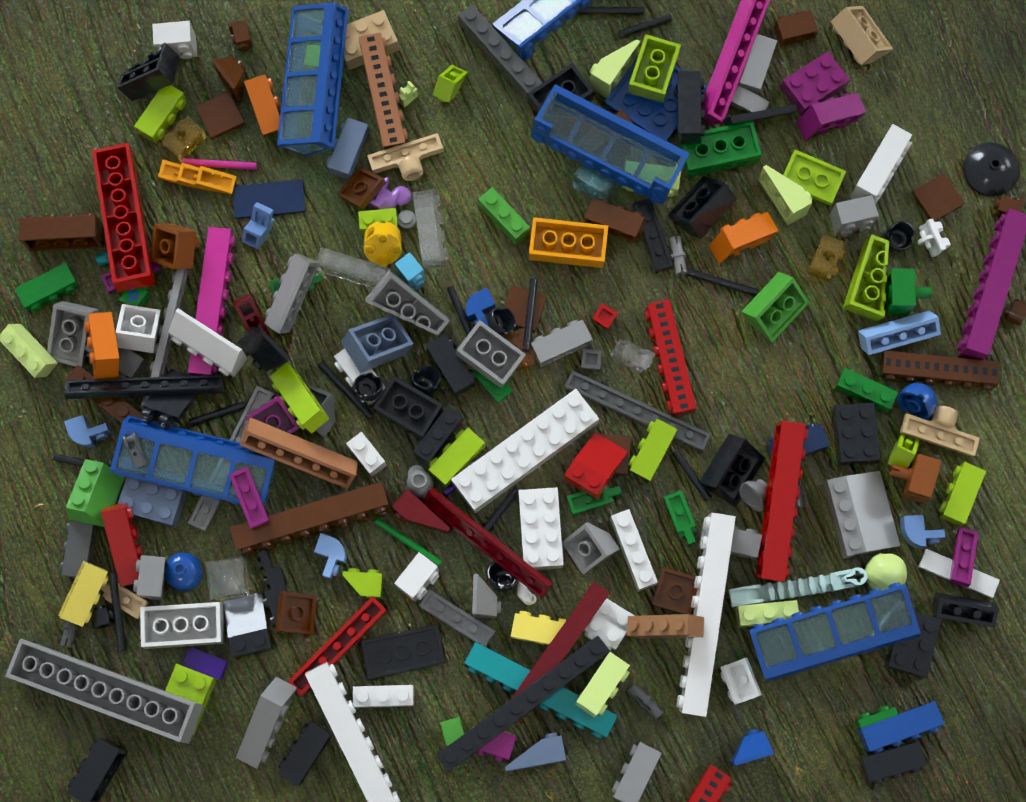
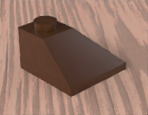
[212,56,246,103]

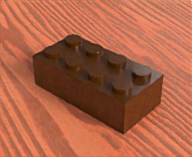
[19,213,104,252]

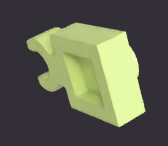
[399,81,418,108]

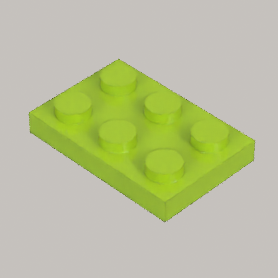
[783,150,846,206]

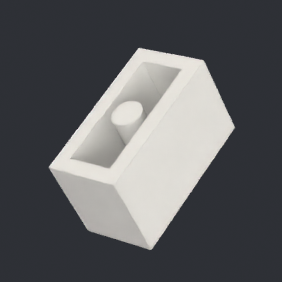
[346,432,387,477]

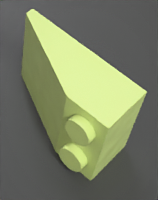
[589,40,640,98]
[758,165,812,225]

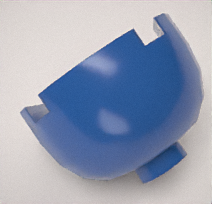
[897,383,937,420]
[164,552,204,592]

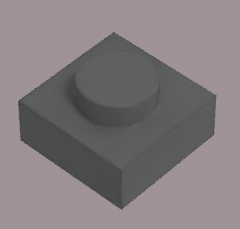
[581,349,602,371]

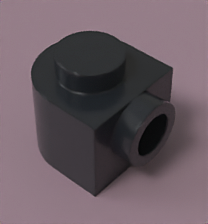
[91,606,115,629]

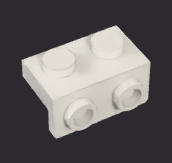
[720,658,762,705]

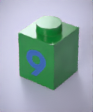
[119,287,151,307]

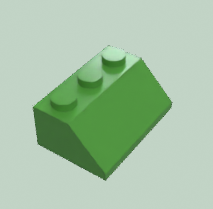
[741,272,810,343]
[66,459,125,527]

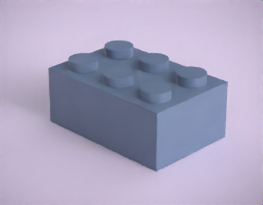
[341,314,413,373]
[118,476,188,528]

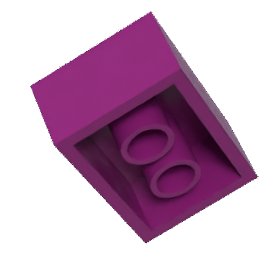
[780,51,850,116]

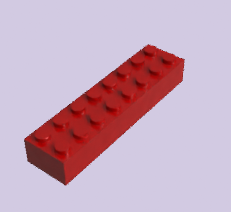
[92,143,155,292]
[755,421,808,582]

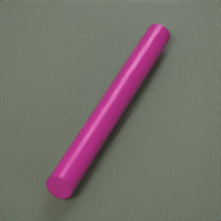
[182,158,257,170]

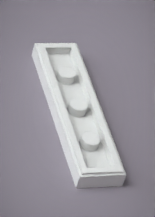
[918,549,1000,599]

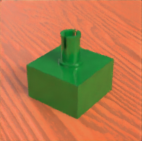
[885,268,932,316]

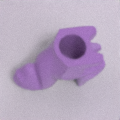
[368,177,412,210]

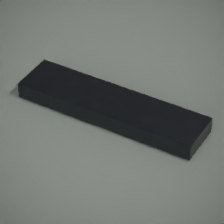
[722,104,798,126]
[633,198,674,273]

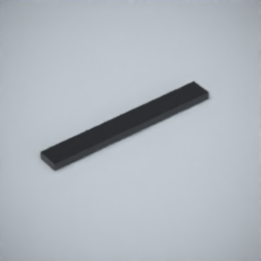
[65,375,224,399]

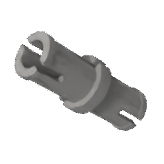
[669,236,688,276]

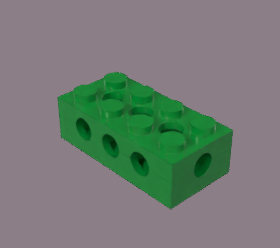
[678,120,762,178]

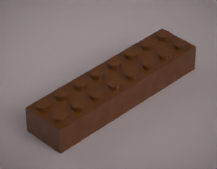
[230,482,391,557]

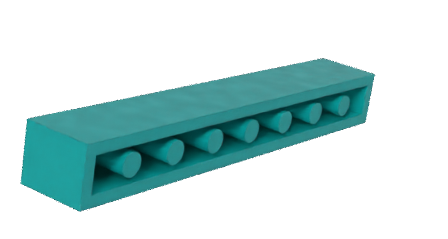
[464,642,618,739]

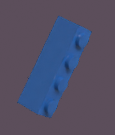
[857,701,944,754]

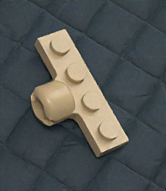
[367,133,444,181]
[900,406,980,457]

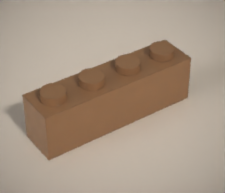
[627,614,704,639]

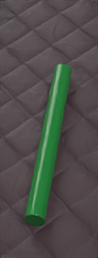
[374,518,442,567]

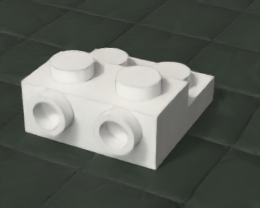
[583,599,635,651]

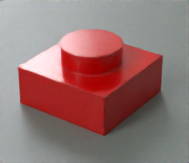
[592,303,618,330]

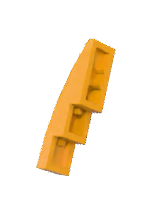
[158,160,237,195]

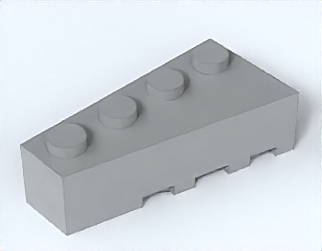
[365,270,450,335]
[236,677,297,769]

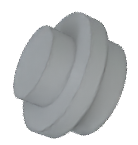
[397,210,416,229]

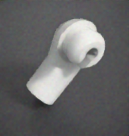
[517,580,537,605]

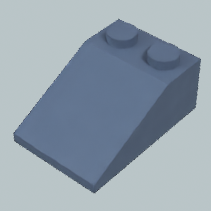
[505,733,566,772]

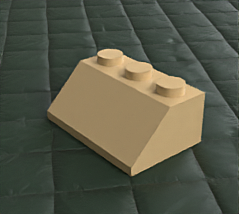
[830,6,893,65]

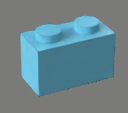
[395,252,426,290]

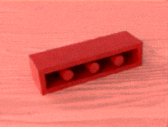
[101,502,143,587]

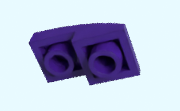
[182,647,228,680]

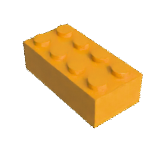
[529,217,608,268]

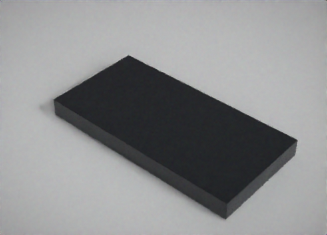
[360,624,446,680]

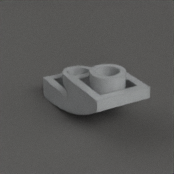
[730,85,769,113]

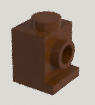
[228,20,253,51]
[993,196,1025,218]

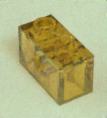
[162,116,207,162]
[807,234,845,281]

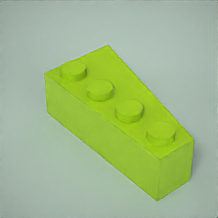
[843,234,889,322]

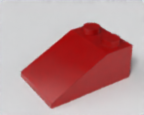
[564,432,628,500]

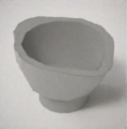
[406,465,434,500]
[739,479,768,512]

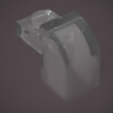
[610,339,655,373]

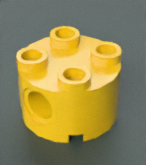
[364,221,402,267]

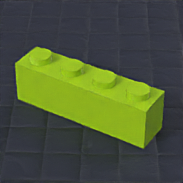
[269,362,330,433]

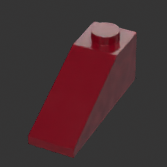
[233,293,274,341]
[392,489,451,534]

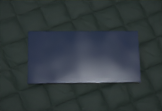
[233,179,306,219]

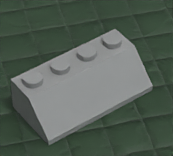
[264,254,319,334]

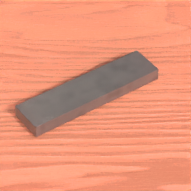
[419,589,495,647]

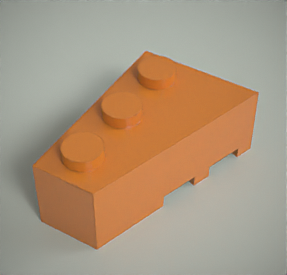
[244,75,280,136]
[709,212,779,265]
[85,312,119,379]

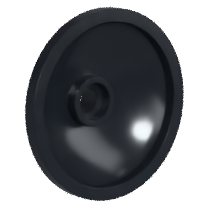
[963,142,1020,196]

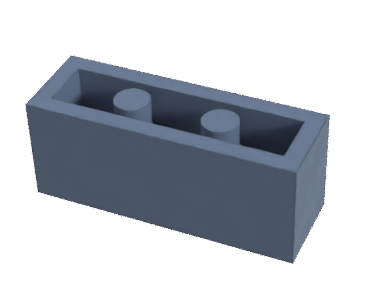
[326,117,370,180]

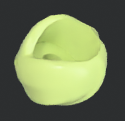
[864,553,907,591]

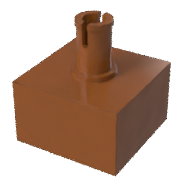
[151,223,200,269]
[889,454,942,504]

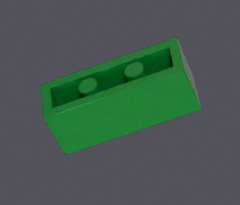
[15,262,80,313]
[834,368,898,414]

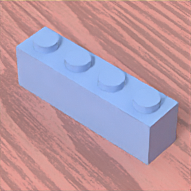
[858,310,941,355]

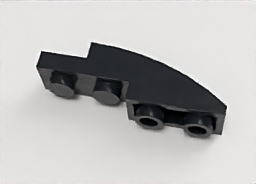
[257,550,288,628]

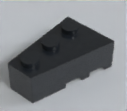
[117,42,180,102]

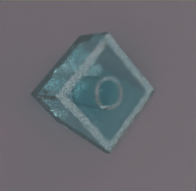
[573,165,617,201]

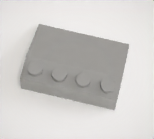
[823,471,900,559]

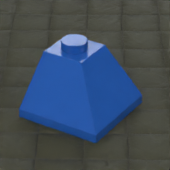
[729,729,774,766]

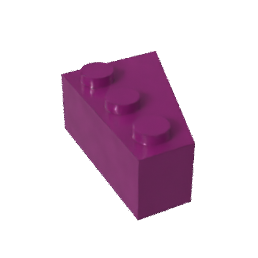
[796,93,866,141]

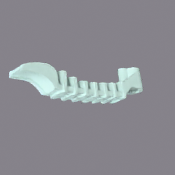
[728,567,867,608]

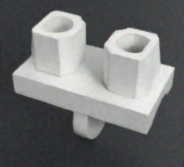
[917,219,951,257]

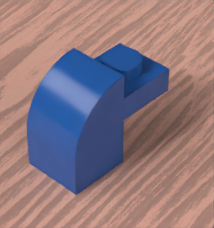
[466,288,496,327]

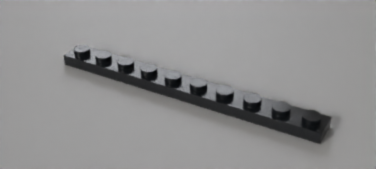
[436,636,610,773]

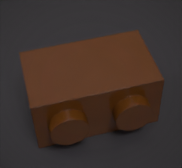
[774,11,818,47]

